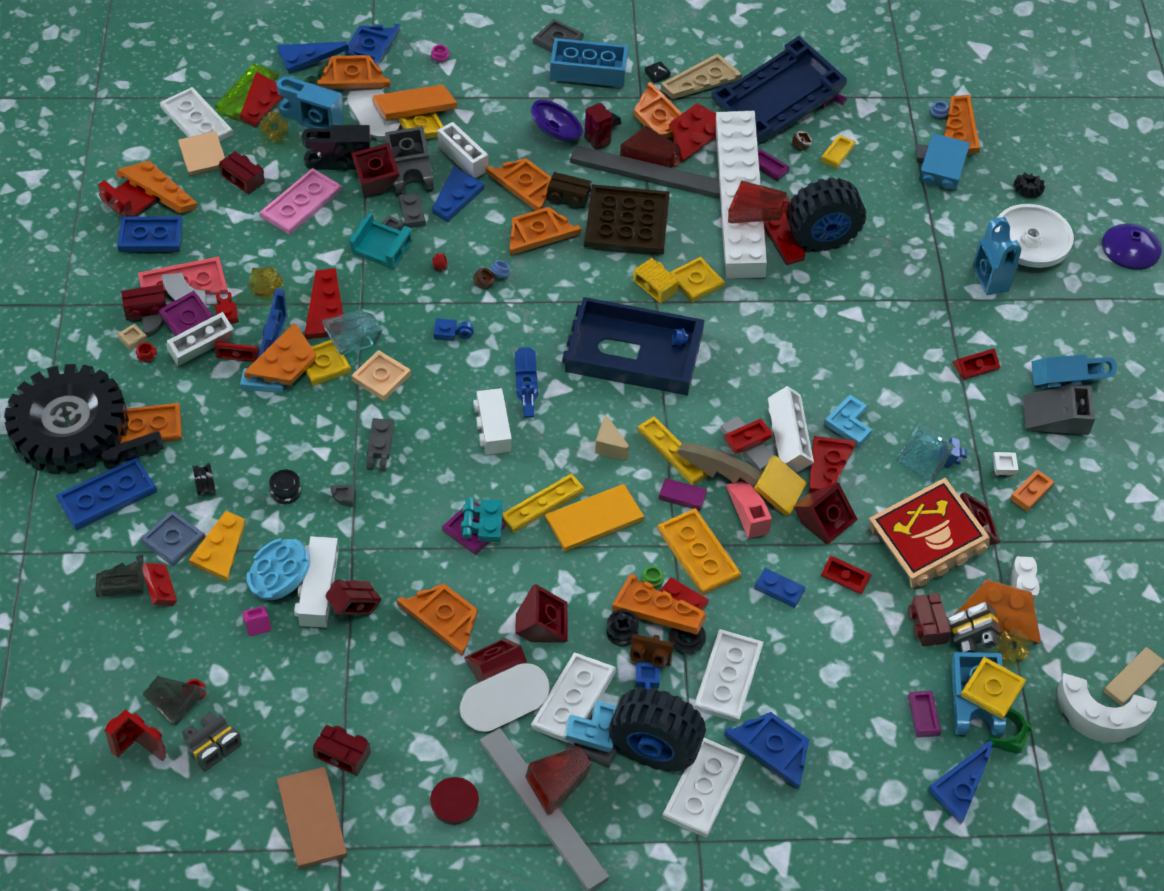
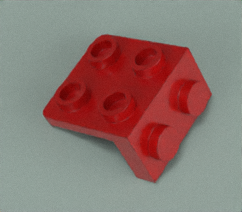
[98,180,157,217]
[104,709,166,761]

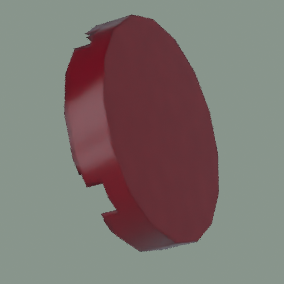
[430,777,479,825]

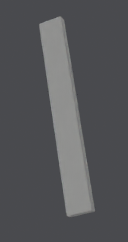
[480,728,609,891]

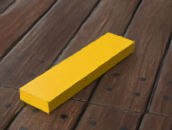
[637,416,709,486]
[502,473,585,534]

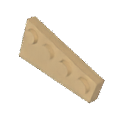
[661,54,742,99]

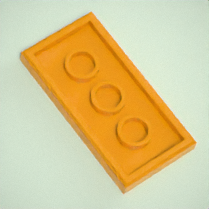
[545,484,644,552]
[657,508,741,596]

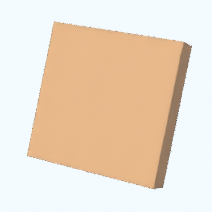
[178,131,225,176]
[351,350,411,401]

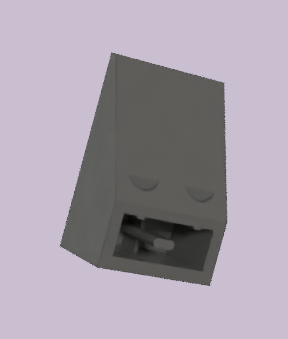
[1023,384,1095,435]

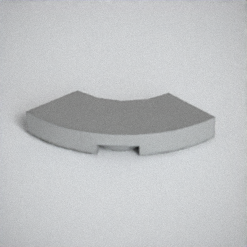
[162,273,207,307]

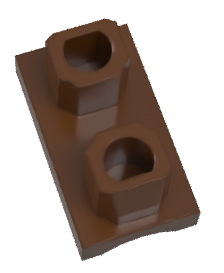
[630,634,674,668]

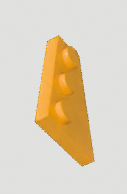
[189,511,246,582]

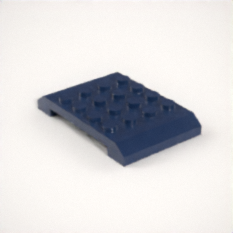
[711,36,847,142]

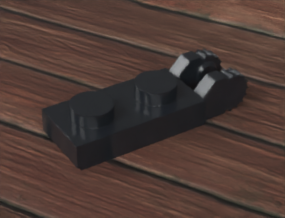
[101,431,164,469]

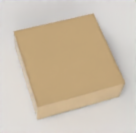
[117,324,148,351]

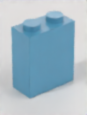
[919,133,970,190]

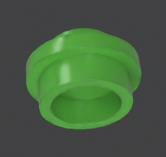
[641,566,664,588]

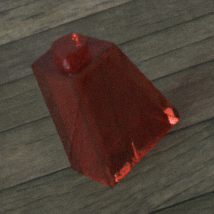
[620,126,681,168]
[728,180,789,223]
[525,745,591,815]

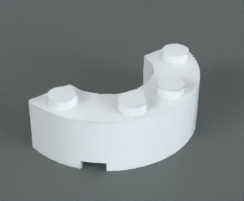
[1057,673,1157,743]

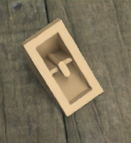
[595,416,629,461]

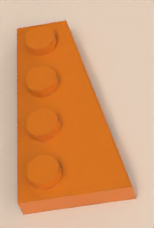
[944,95,980,154]
[116,161,197,214]
[612,573,706,634]

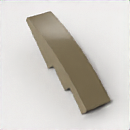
[677,441,763,487]

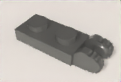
[367,418,394,470]

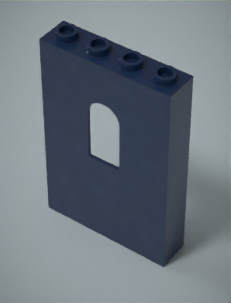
[562,297,705,396]

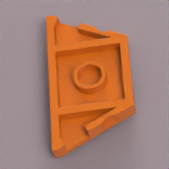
[317,55,390,89]
[633,82,682,139]
[486,158,552,211]
[509,207,581,255]
[244,323,316,386]
[954,579,1041,643]
[397,583,478,656]

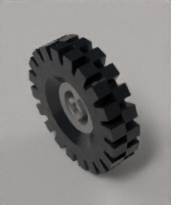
[4,364,129,474]

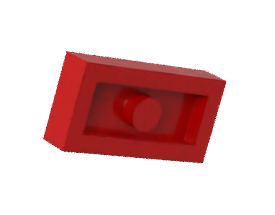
[724,418,773,455]
[142,563,177,606]
[660,577,709,610]

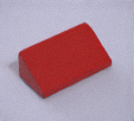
[214,342,260,362]
[953,348,1001,379]
[821,555,872,595]

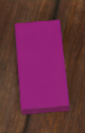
[758,149,790,182]
[659,478,707,511]
[908,691,941,738]

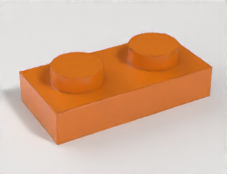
[1010,469,1055,512]

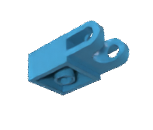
[277,77,344,128]
[972,217,1022,295]
[1031,354,1117,389]
[951,652,1006,736]

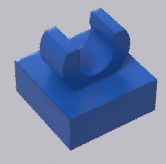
[941,437,967,468]

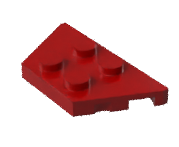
[669,103,716,163]

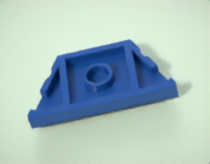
[345,24,400,65]
[724,712,809,790]

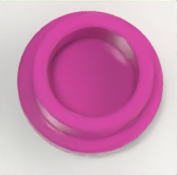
[431,45,449,62]

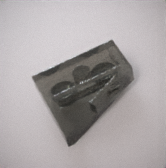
[95,555,145,597]
[142,676,206,726]

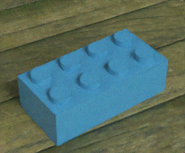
[550,38,628,87]

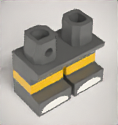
[947,601,1001,653]
[182,712,242,772]

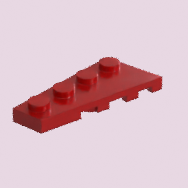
[762,196,805,266]
[304,268,346,340]

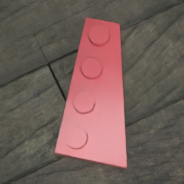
[138,256,228,294]

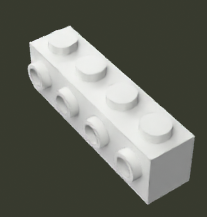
[768,386,814,473]
[294,536,339,628]

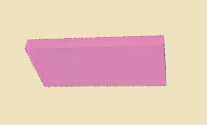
[260,168,342,235]

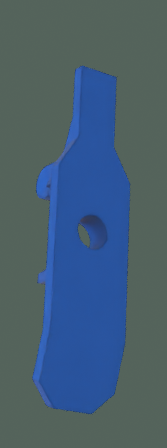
[515,347,538,418]

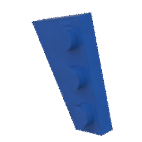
[432,166,484,222]

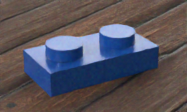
[754,568,806,608]

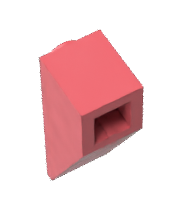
[726,480,772,539]

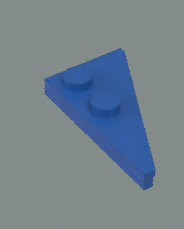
[277,41,349,74]
[258,289,288,358]
[928,741,993,824]

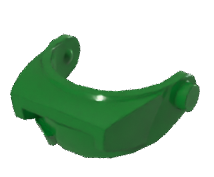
[987,708,1032,753]

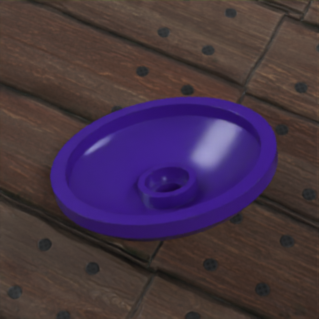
[531,100,583,142]
[1102,223,1162,270]

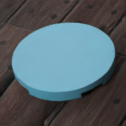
[246,538,310,600]

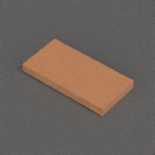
[277,767,347,869]

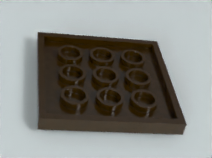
[584,184,670,254]

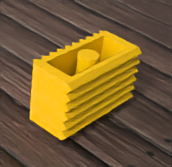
[633,258,679,304]

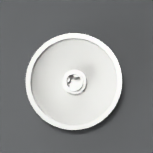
[995,204,1074,268]

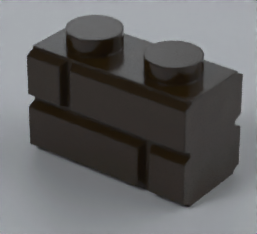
[547,172,592,209]

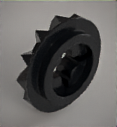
[1014,172,1045,198]
[669,627,706,654]

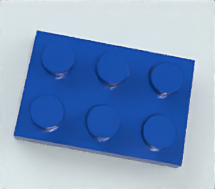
[117,216,183,252]

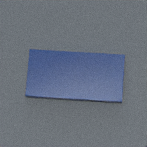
[56,458,157,530]

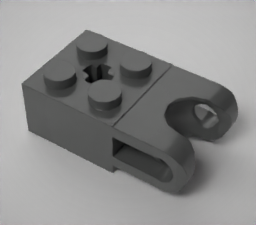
[385,126,434,195]

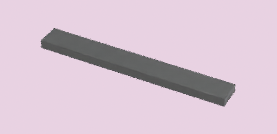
[570,145,720,199]

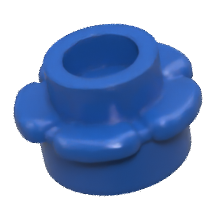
[672,328,688,348]

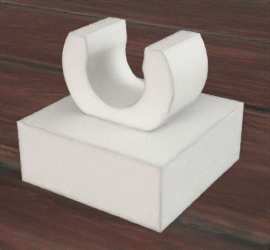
[993,452,1018,476]

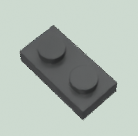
[399,192,426,228]

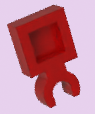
[215,292,239,324]

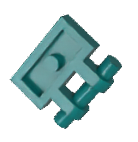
[461,497,503,542]

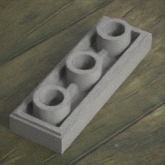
[720,416,774,472]

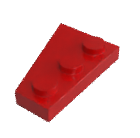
[240,71,284,128]
[809,436,857,493]

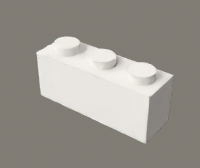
[437,122,488,178]
[167,312,234,367]
[473,388,512,455]

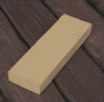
[1103,647,1164,707]

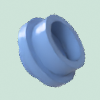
[930,101,949,118]
[490,260,510,278]

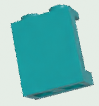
[349,213,413,270]

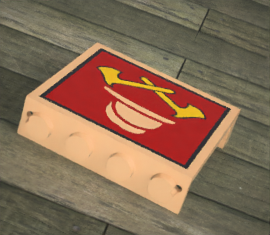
[869,478,990,589]

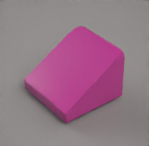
[242,606,271,636]

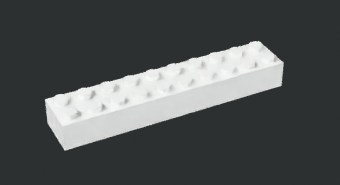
[716,111,767,279]

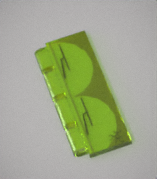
[215,64,279,122]

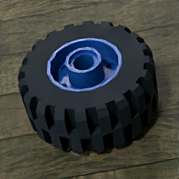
[786,177,867,252]
[609,687,706,772]

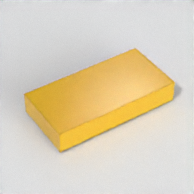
[820,135,856,169]

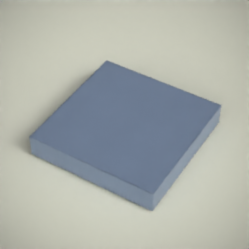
[140,510,205,567]

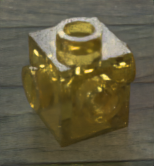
[260,112,288,140]
[248,266,283,298]
[996,626,1034,663]

